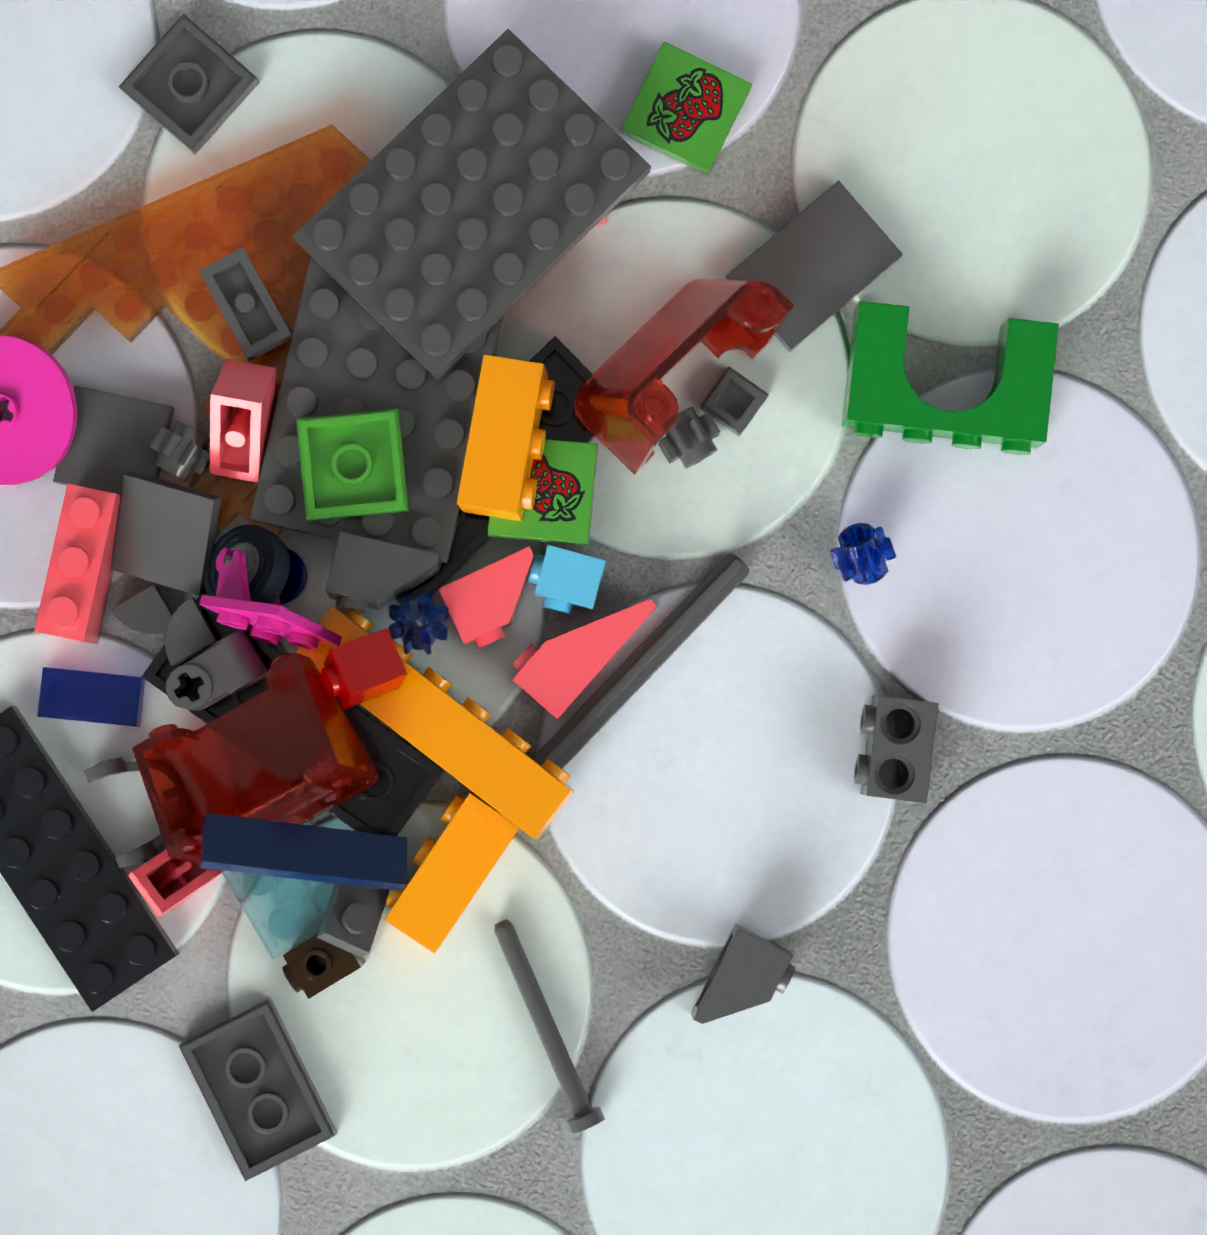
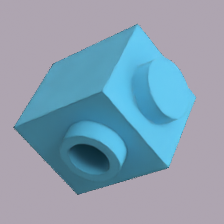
[528,545,606,615]

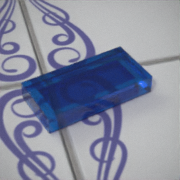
[37,667,145,727]

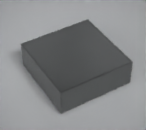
[700,366,769,437]

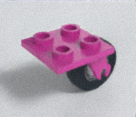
[199,524,342,651]

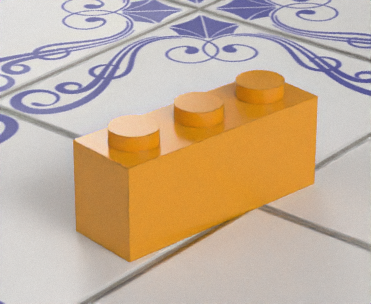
[457,355,555,522]
[384,792,519,954]

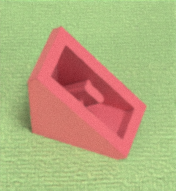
[128,826,225,917]

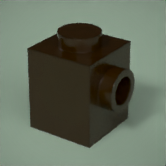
[282,933,366,999]

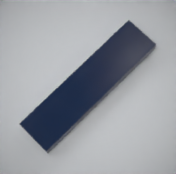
[199,813,408,891]

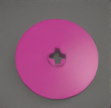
[0,335,78,485]

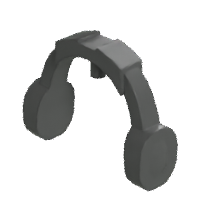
[84,757,186,869]

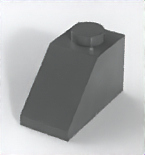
[325,532,442,614]
[691,924,795,1024]

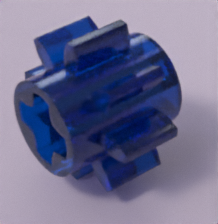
[830,523,896,585]
[388,591,449,655]

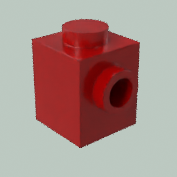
[321,628,408,710]

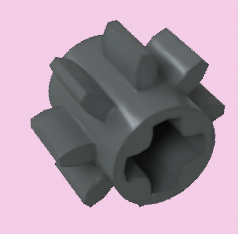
[658,407,721,469]
[149,420,210,482]

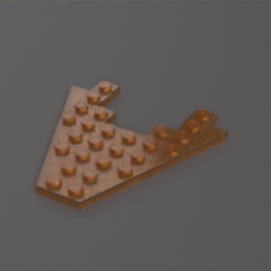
[0,124,371,538]

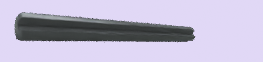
[533,553,750,769]

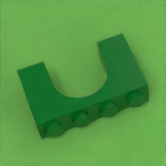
[841,301,1059,455]

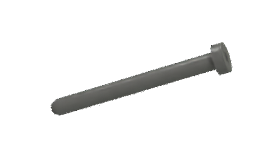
[494,919,605,1133]

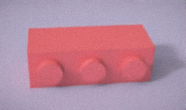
[34,483,121,644]

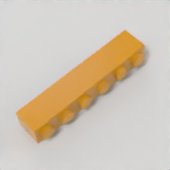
[295,606,575,839]

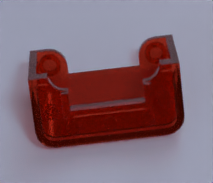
[574,278,795,475]
[132,653,379,863]

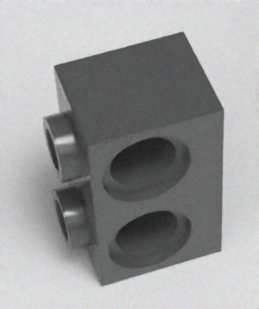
[854,695,939,803]

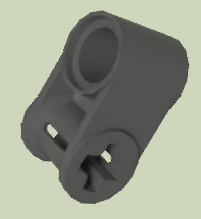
[166,630,269,711]

